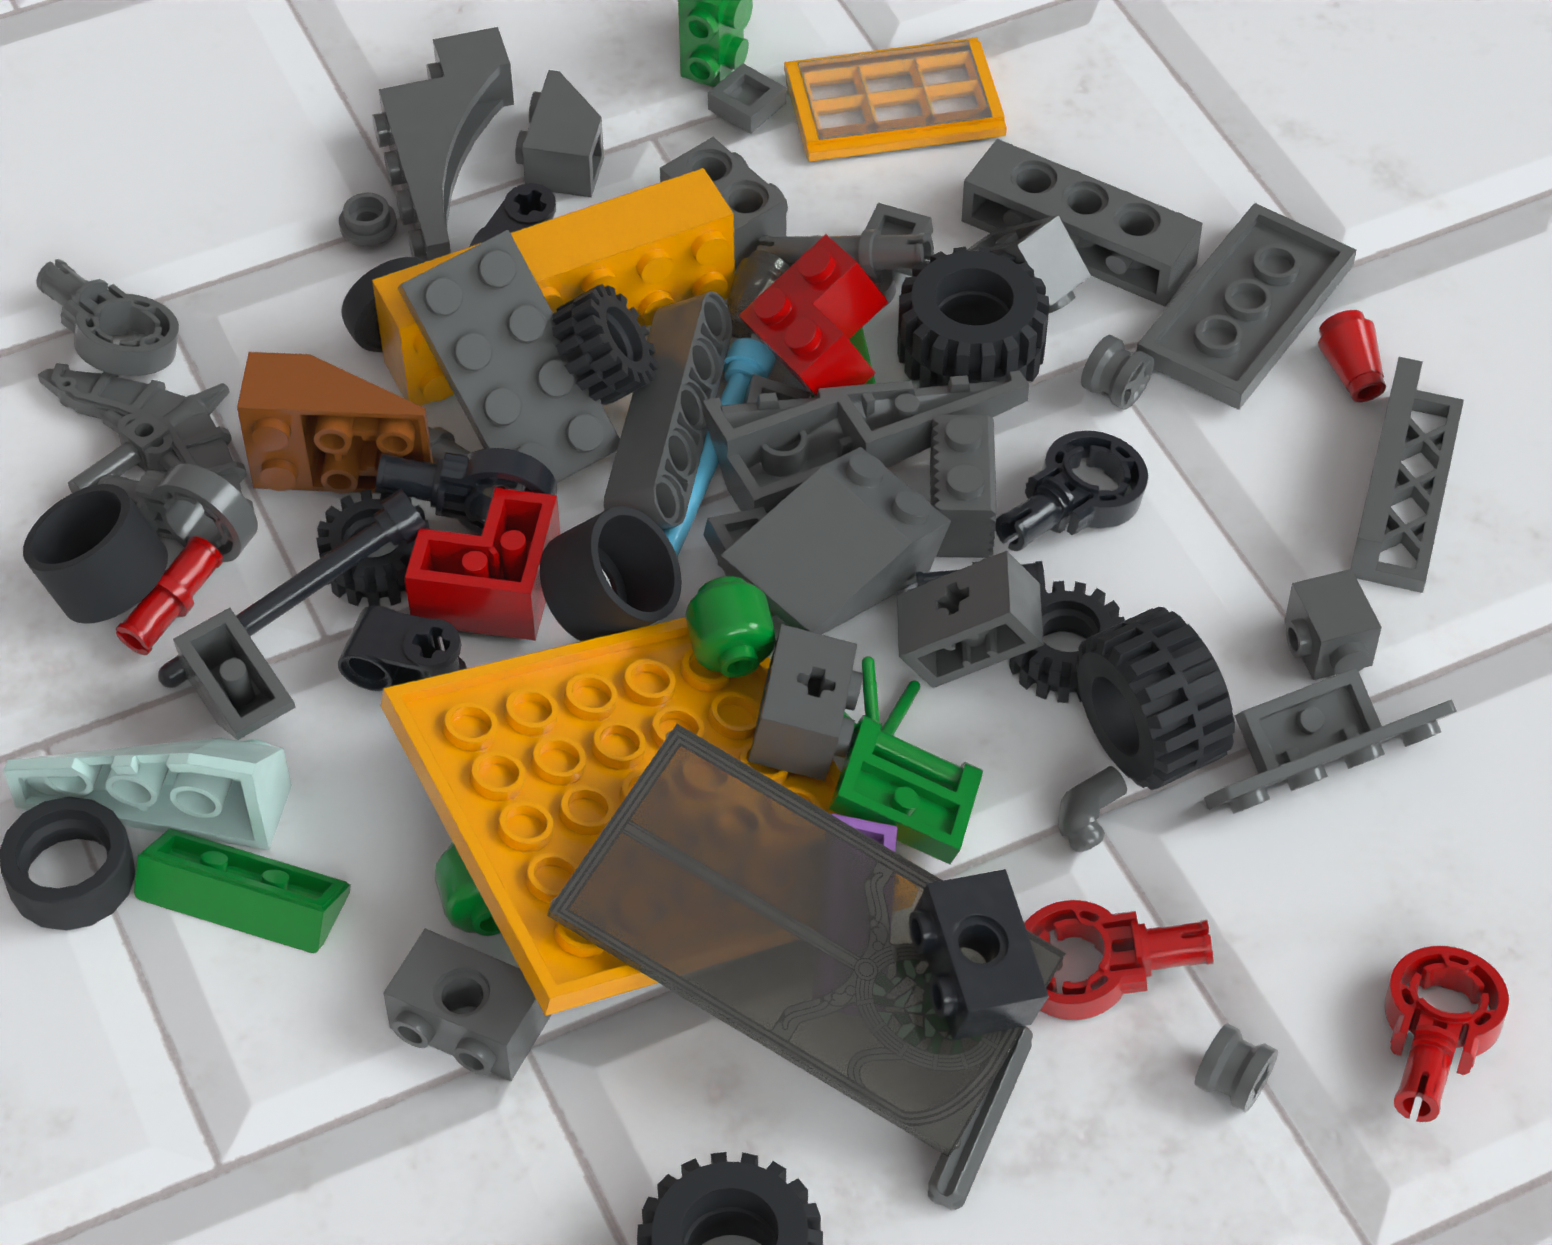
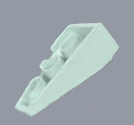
[3,738,292,850]

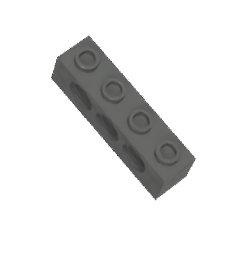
[961,139,1203,307]

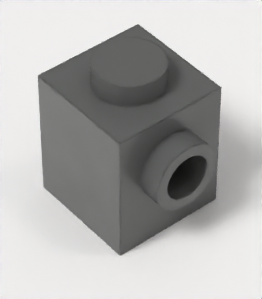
[1284,569,1382,680]

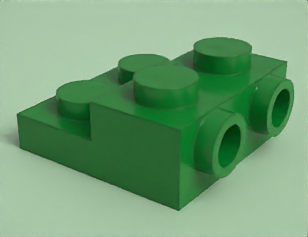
[678,0,753,87]

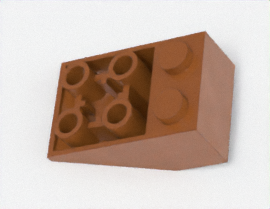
[237,352,433,494]

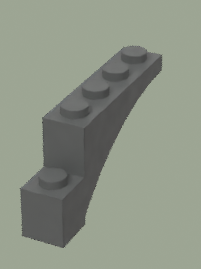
[372,27,514,261]

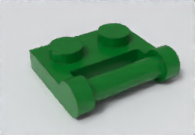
[829,715,983,865]

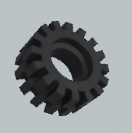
[552,284,657,405]
[316,489,430,606]
[1009,581,1125,703]

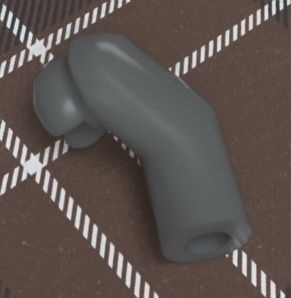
[1058,766,1127,852]

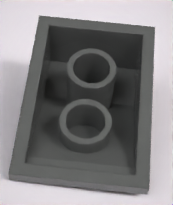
[717,447,951,635]

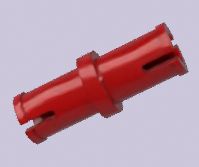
[116,536,223,655]

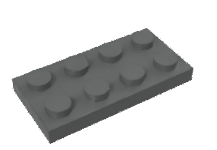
[1136,203,1357,410]
[398,230,620,491]

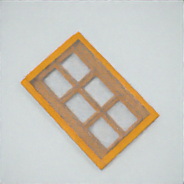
[784,38,1007,162]

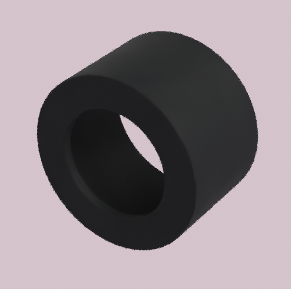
[23,484,168,624]
[540,506,682,642]

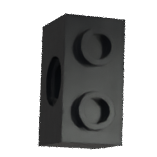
[909,869,1049,1040]

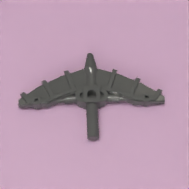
[38,363,255,518]

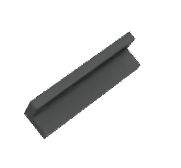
[1350,357,1464,593]

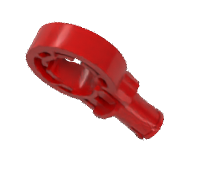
[1024,900,1214,1020]
[1384,946,1509,1122]

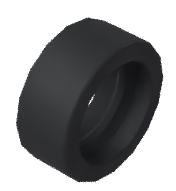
[0,797,136,931]

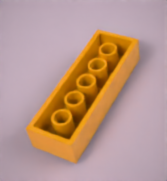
[372,168,735,406]

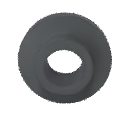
[339,193,397,246]

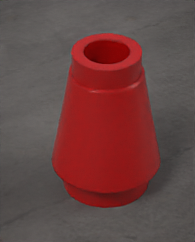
[1318,310,1386,402]

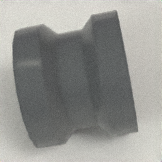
[1081,335,1154,409]
[1194,1023,1278,1113]

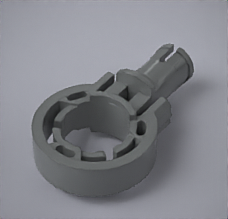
[36,259,179,376]
[97,464,258,562]

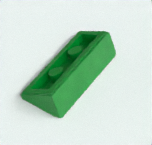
[134,828,351,953]

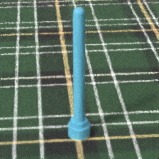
[663,338,775,558]

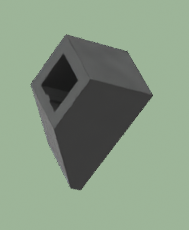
[515,70,604,198]

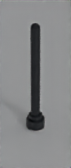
[158,488,429,688]

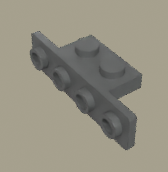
[1204,668,1457,814]

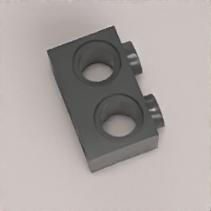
[660,137,788,271]

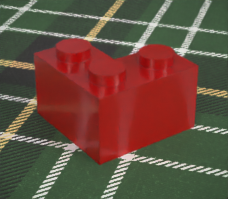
[738,234,889,397]
[405,488,560,641]

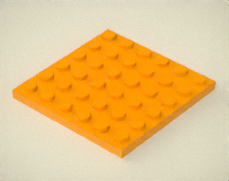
[380,617,917,1016]

